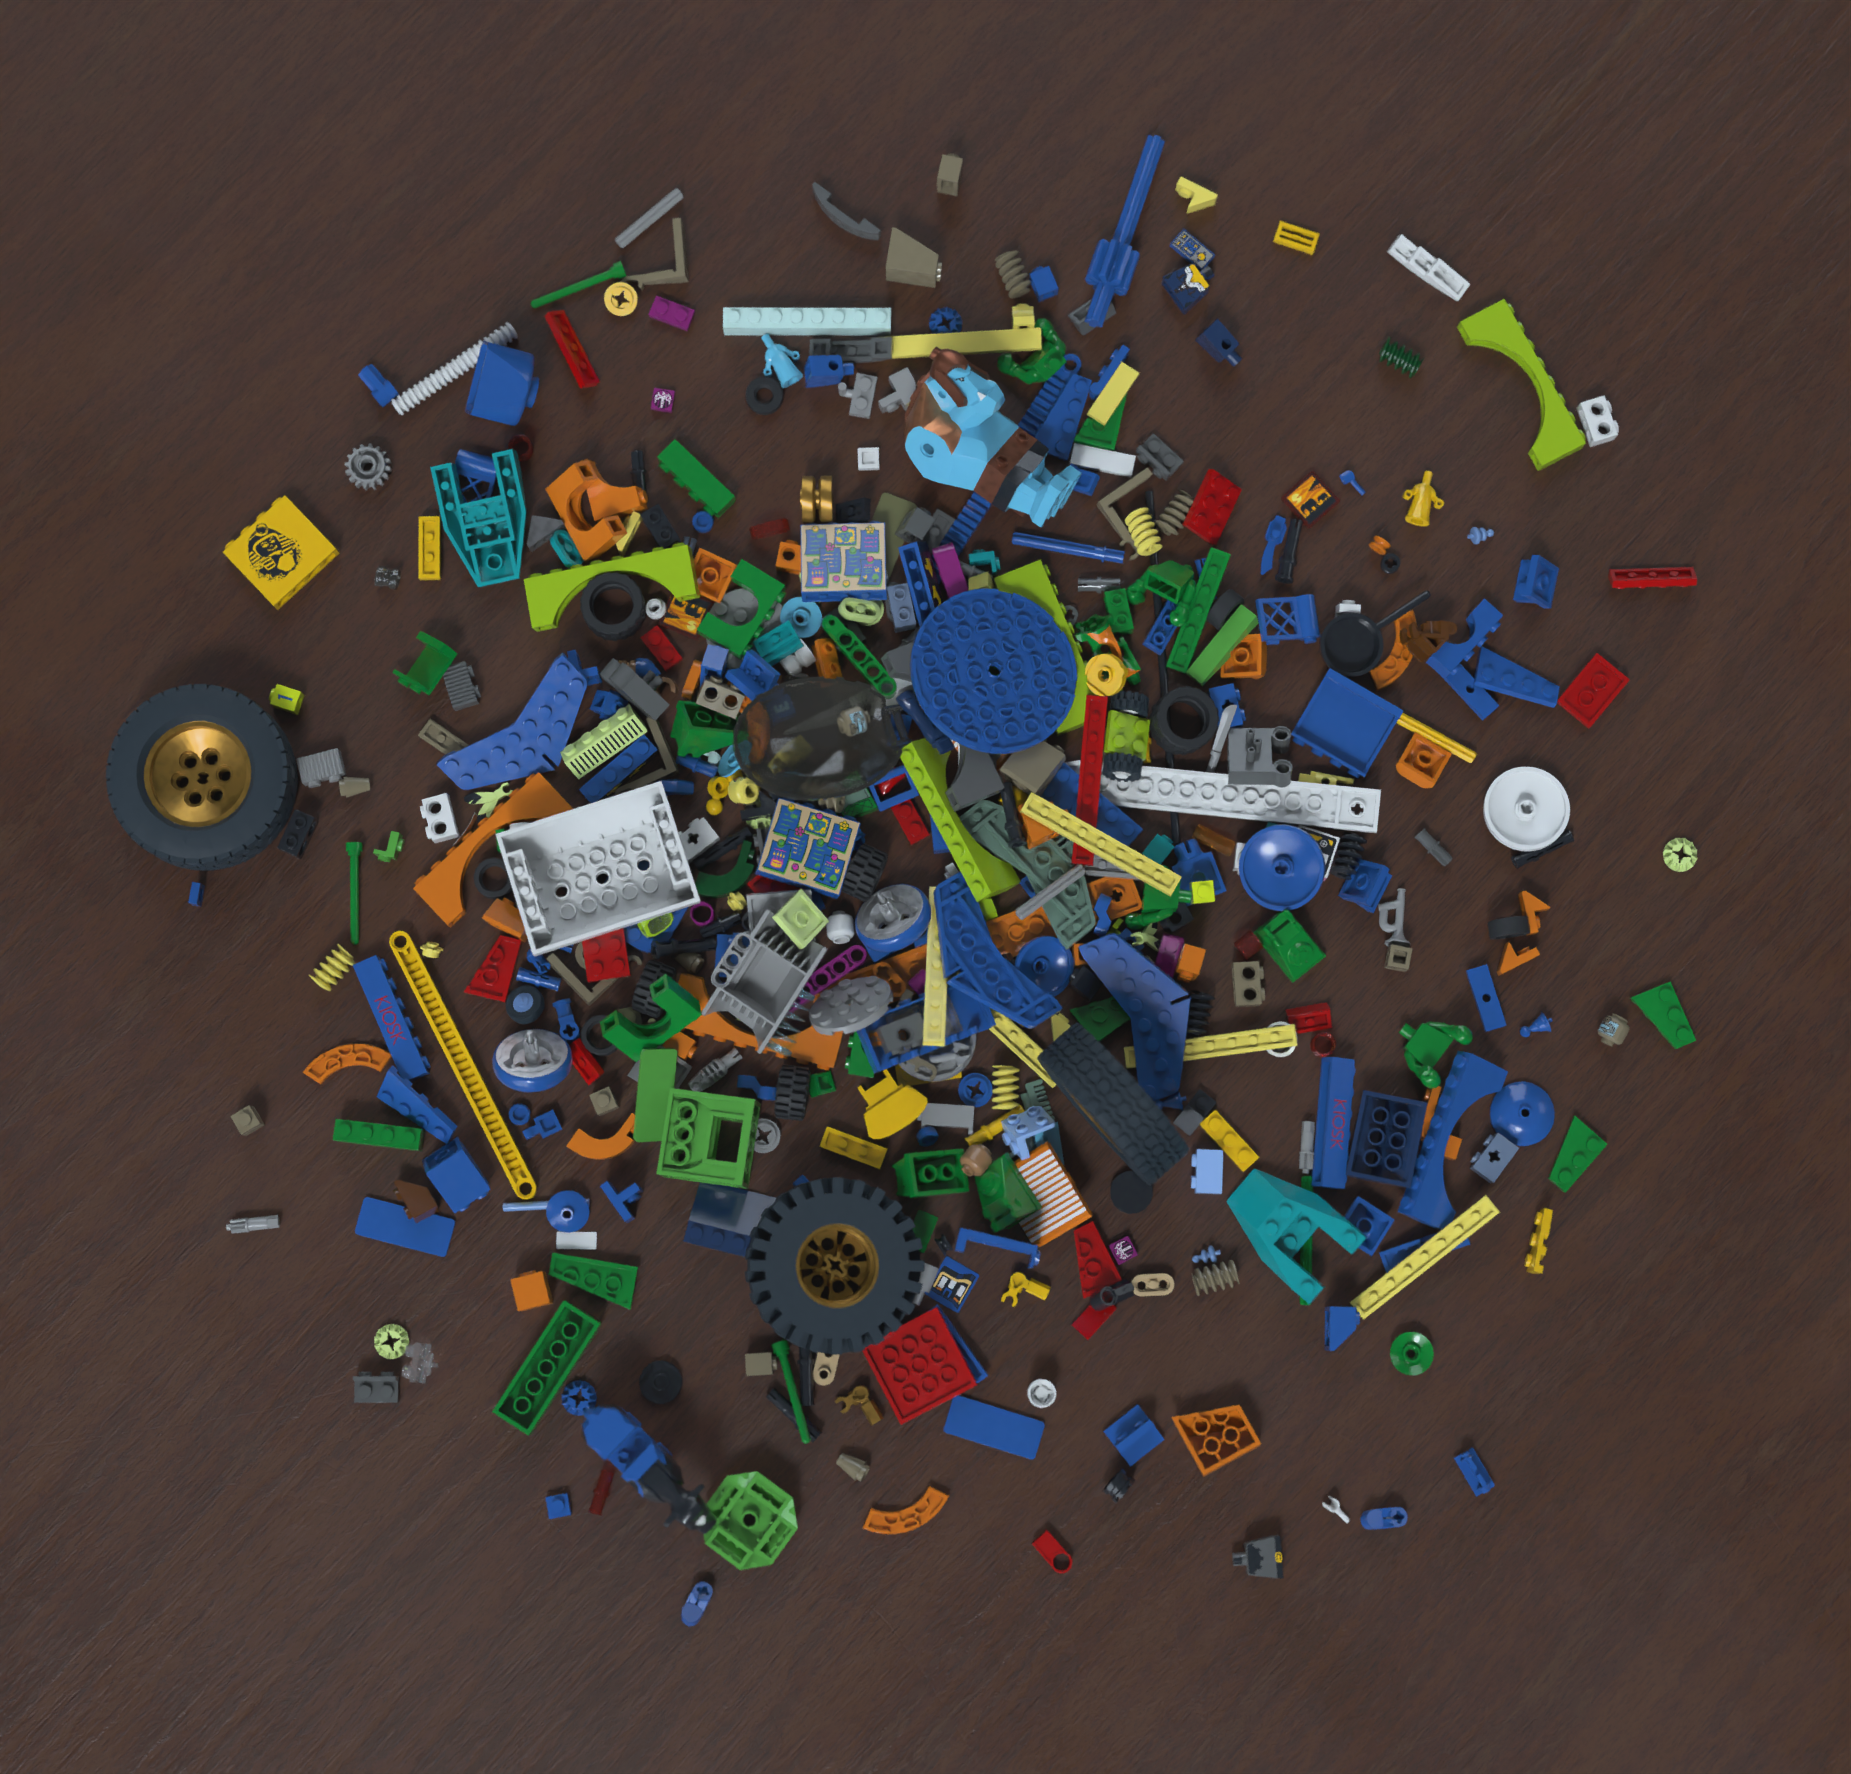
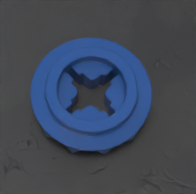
[929,307,962,334]
[958,1073,993,1108]
[562,1381,597,1416]

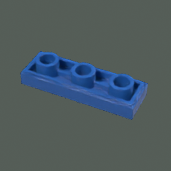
[1142,600,1178,655]
[1439,664,1499,721]
[1466,964,1507,1032]

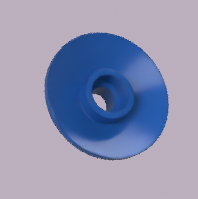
[546,1190,590,1233]

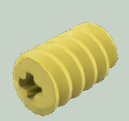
[1125,507,1163,556]
[309,944,355,991]
[992,1066,1020,1110]

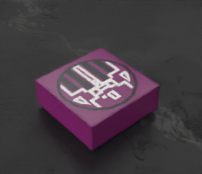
[651,388,675,413]
[1109,1236,1138,1265]

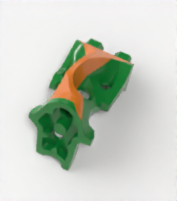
[1075,614,1141,693]

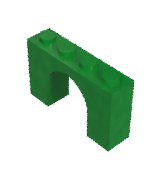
[697,559,787,660]
[600,974,702,1062]

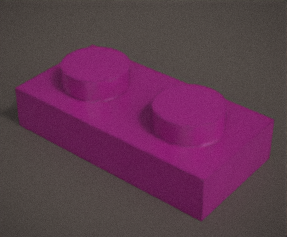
[648,296,695,331]

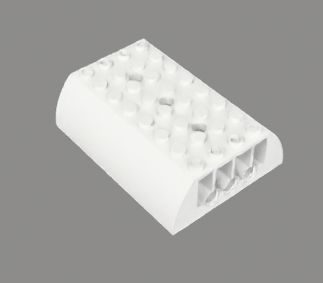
[496,781,701,956]

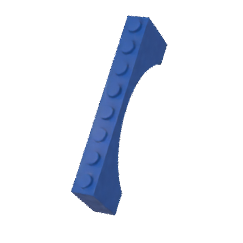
[1397,1051,1508,1230]

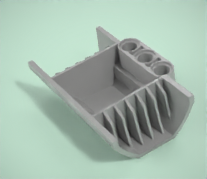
[702,909,828,1054]

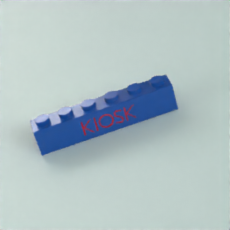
[353,955,431,1082]
[1312,1057,1356,1189]

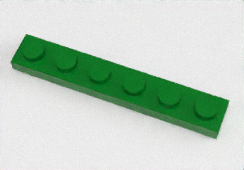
[1166,547,1231,674]

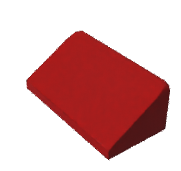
[1285,1002,1332,1034]
[1072,1296,1117,1340]

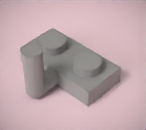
[838,373,877,419]

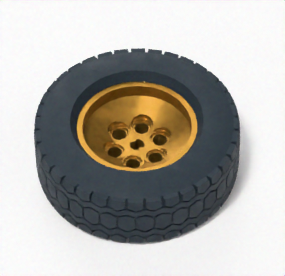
[106,684,298,871]

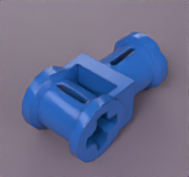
[552,998,580,1043]

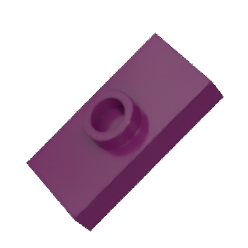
[1154,933,1184,979]

